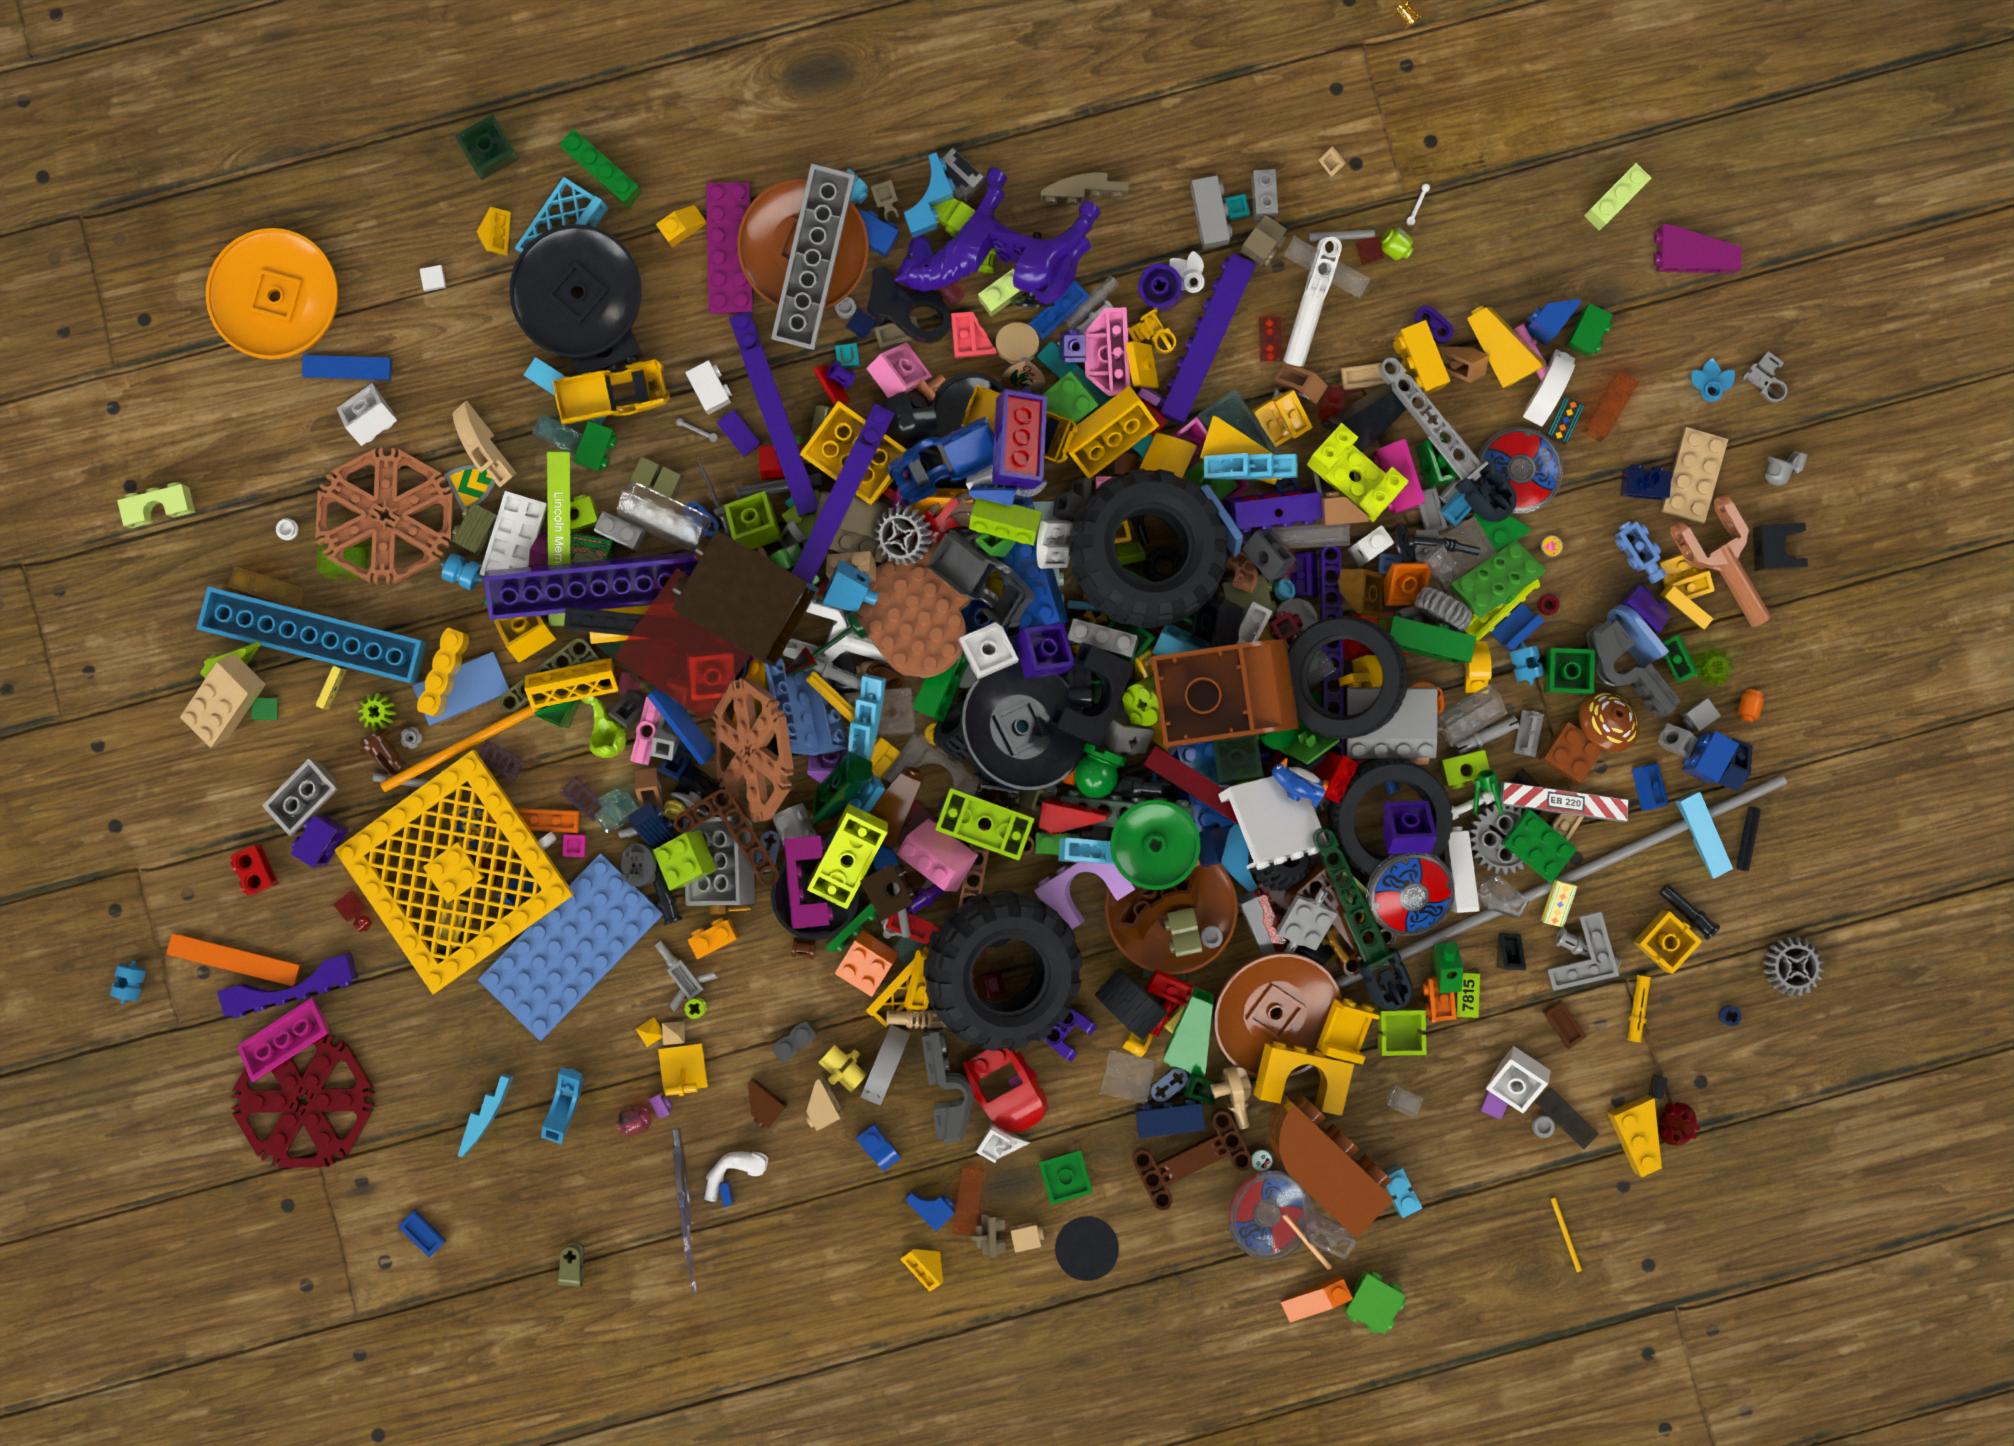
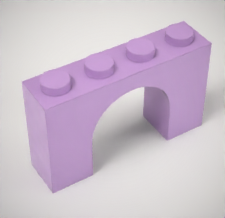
[1034,862,1138,929]

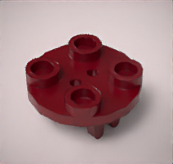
[1657,1102,1700,1146]

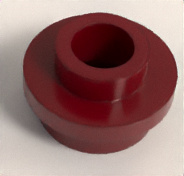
[1537,594,1560,616]

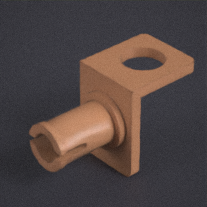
[907,374,946,406]

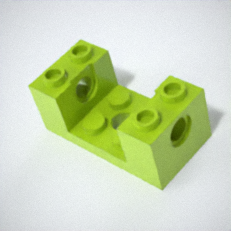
[935,788,1035,860]

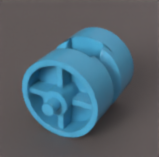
[441,553,483,591]
[1509,642,1545,685]
[109,960,147,1004]

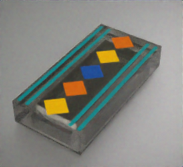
[1546,396,1585,445]

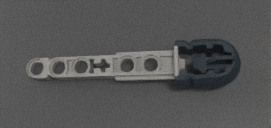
[1379,357,1517,522]

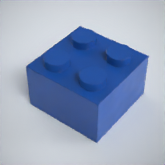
[1682,731,1739,783]

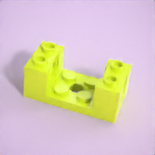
[1307,423,1409,522]
[807,803,888,909]

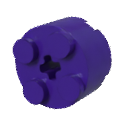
[1138,263,1184,311]

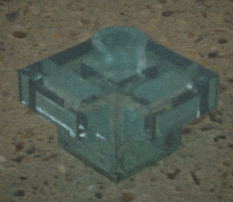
[595,788,639,833]

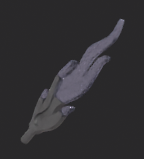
[671,1128,696,1295]

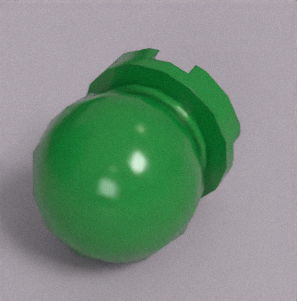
[1074,742,1127,798]

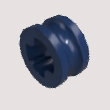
[1718,1006,1741,1026]

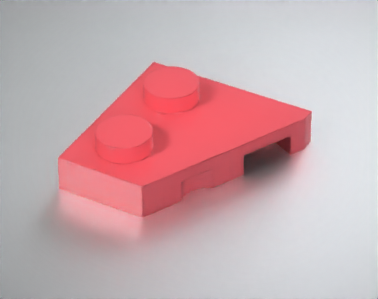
[951,312,997,358]

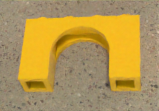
[1253,1041,1354,1116]

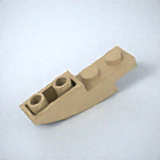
[452,401,517,488]

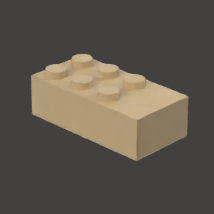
[180,653,266,748]

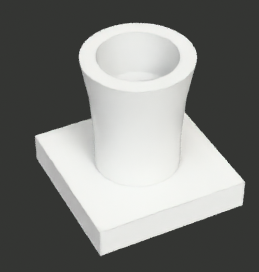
[958,622,1019,679]

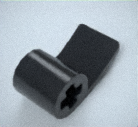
[832,651,859,695]

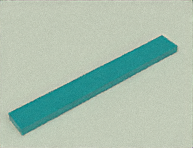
[1036,341,1154,459]

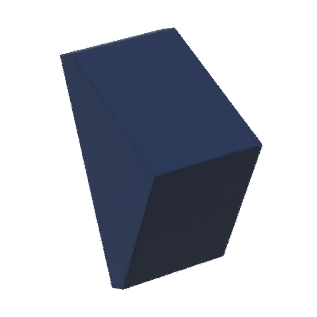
[658,742,694,781]
[1199,825,1230,867]

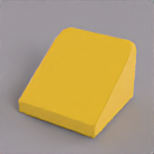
[1123,1032,1154,1057]

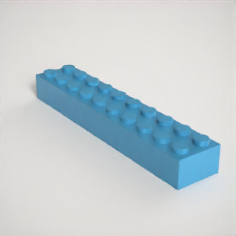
[196,587,428,684]

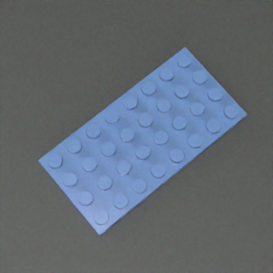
[478,853,663,1041]

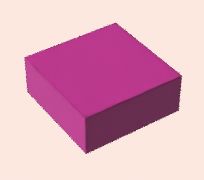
[562,834,587,857]

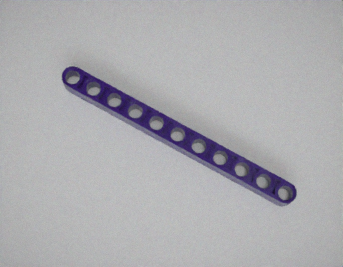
[1319,544,1345,757]

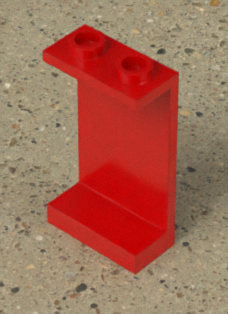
[1268,750,1358,804]

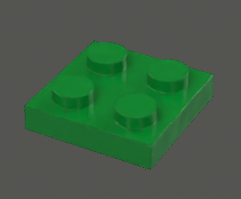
[1038,1149,1093,1205]

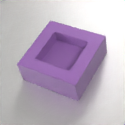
[1138,388,1163,406]
[1479,1090,1508,1120]

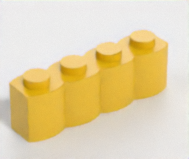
[417,628,469,717]

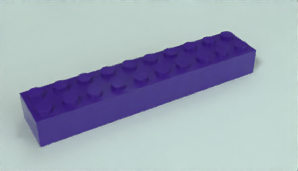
[484,552,699,620]

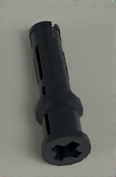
[653,859,683,926]
[1658,883,1720,940]

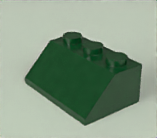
[812,751,873,823]

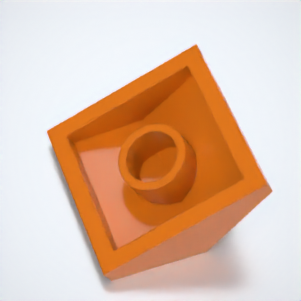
[1383,562,1432,606]

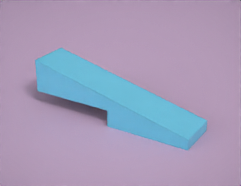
[1675,791,1733,879]
[1058,837,1115,865]

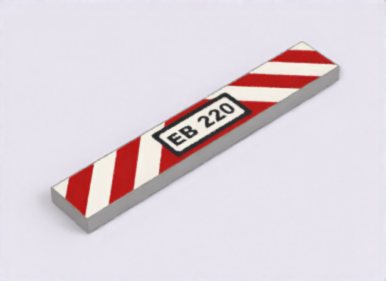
[1500,782,1628,822]

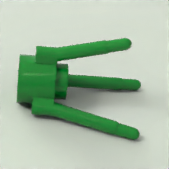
[1473,769,1507,815]

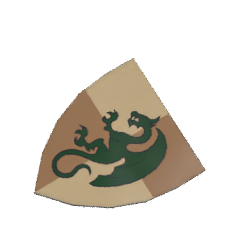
[1001,357,1045,392]

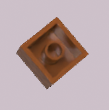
[1539,722,1603,783]

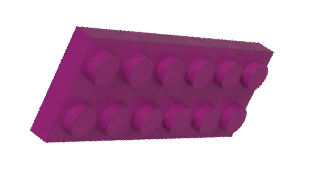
[706,182,753,315]

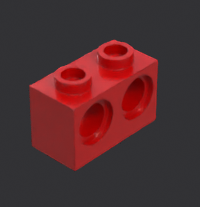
[230,845,279,896]

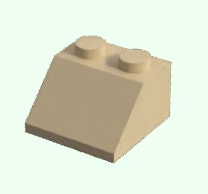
[805,1074,844,1131]

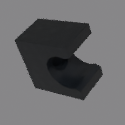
[1753,523,1808,571]

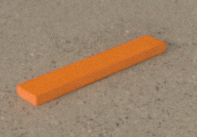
[166,933,301,987]

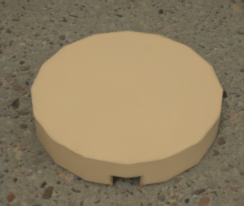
[996,322,1039,364]

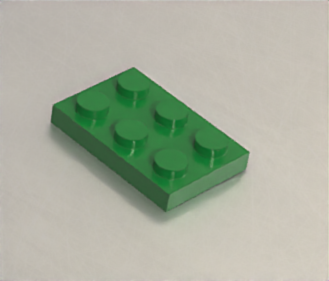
[1501,809,1578,884]

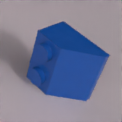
[1525,299,1581,345]

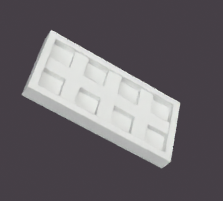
[479,491,548,576]

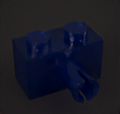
[1620,465,1672,501]

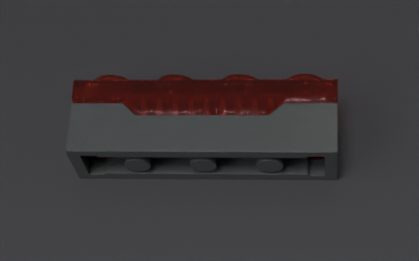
[1237,887,1295,955]

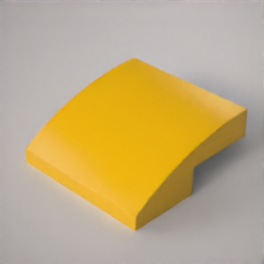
[1251,390,1313,449]
[1139,433,1197,479]
[1657,553,1715,599]

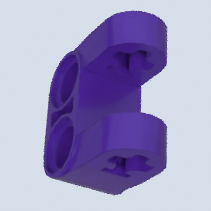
[1044,1007,1098,1062]

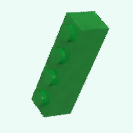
[559,129,642,208]
[912,651,969,722]

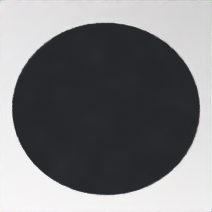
[1055,1217,1119,1281]

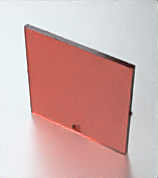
[614,568,751,720]

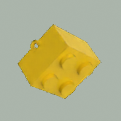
[1633,910,1702,974]

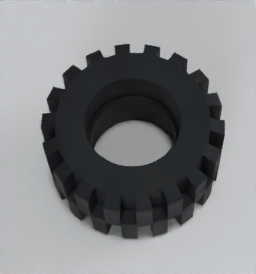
[933,700,970,761]
[1249,853,1311,891]

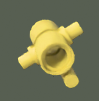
[818,1045,867,1092]

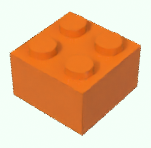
[835,930,899,997]

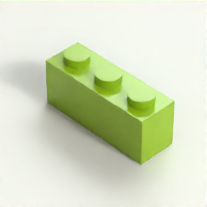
[969,498,1042,546]

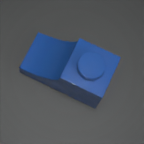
[856,1122,901,1171]
[905,1190,955,1232]

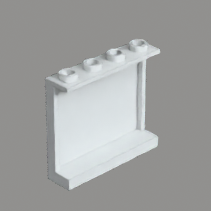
[1218,776,1327,870]

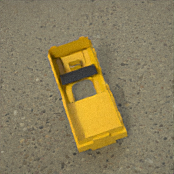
[552,359,670,425]
[962,385,1078,463]

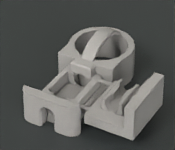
[1742,351,1788,403]

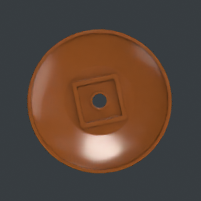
[737,179,869,309]
[1105,858,1238,975]
[1213,952,1342,1077]

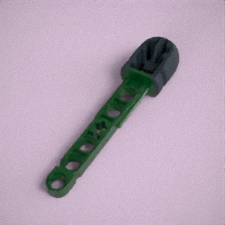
[1313,828,1413,1011]

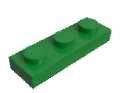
[826,903,878,953]

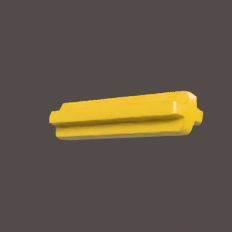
[806,671,855,723]

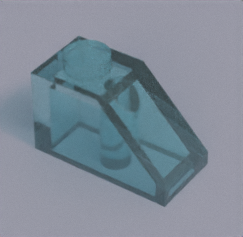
[532,414,583,456]

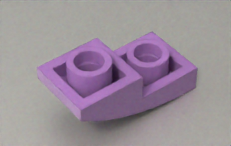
[648,1092,673,1119]

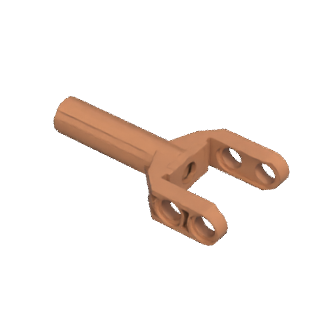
[1670,494,1771,627]

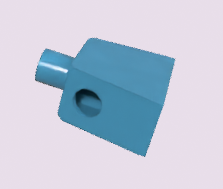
[822,560,879,612]

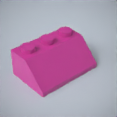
[1372,439,1425,515]

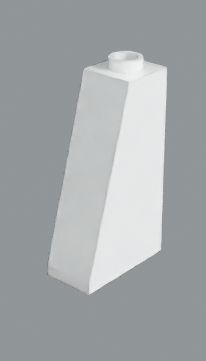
[1444,827,1479,913]

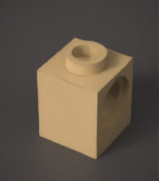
[1010,1221,1044,1253]

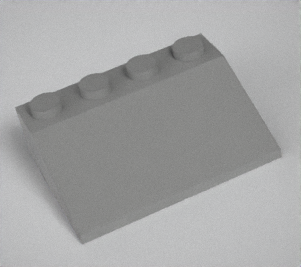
[1345,687,1437,759]
[683,816,755,906]

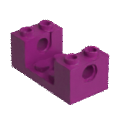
[783,835,833,929]

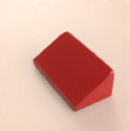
[813,365,850,406]

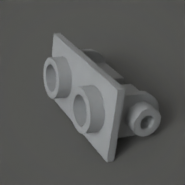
[1514,710,1544,757]

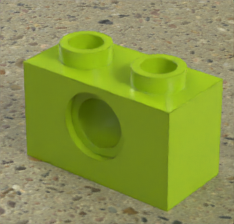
[570,494,599,534]
[1438,750,1490,789]

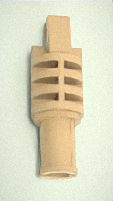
[886,1009,947,1029]

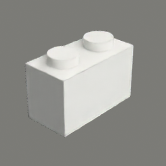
[685,360,732,415]

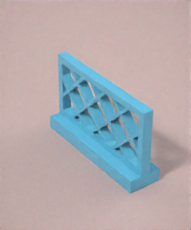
[515,177,609,253]

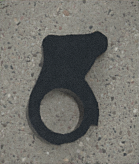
[867,266,951,344]

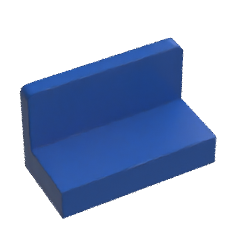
[1491,604,1545,652]

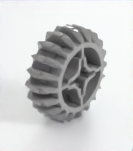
[874,505,933,565]
[1414,587,1473,632]
[1763,936,1825,996]

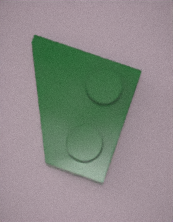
[1472,513,1531,553]

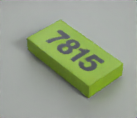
[1455,973,1480,1018]

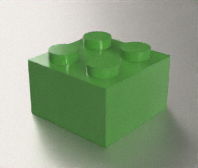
[1041,371,1101,425]

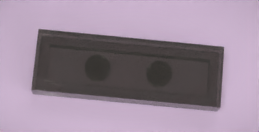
[1535,1087,1599,1149]

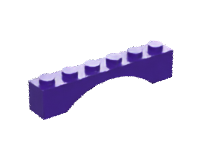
[217,953,358,1019]

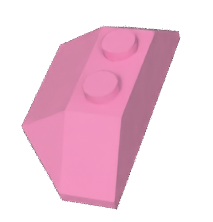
[1083,307,1131,396]

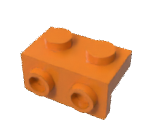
[1422,975,1457,1023]

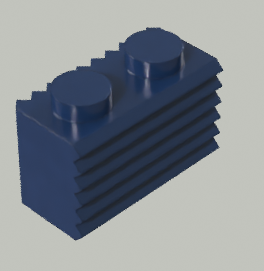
[628,802,676,849]

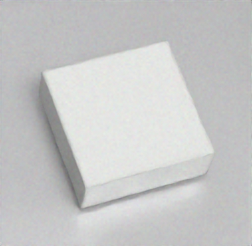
[420,265,447,292]

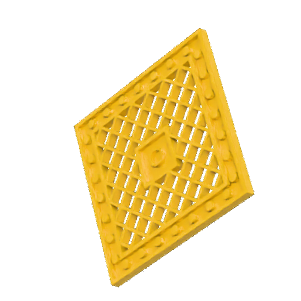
[334,750,575,994]

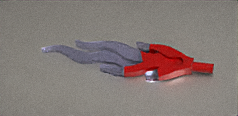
[897,480,1047,543]

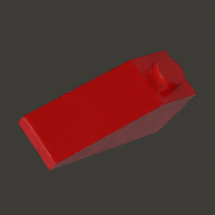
[1039,798,1112,834]

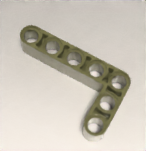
[499,639,619,713]

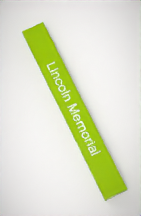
[547,450,571,626]

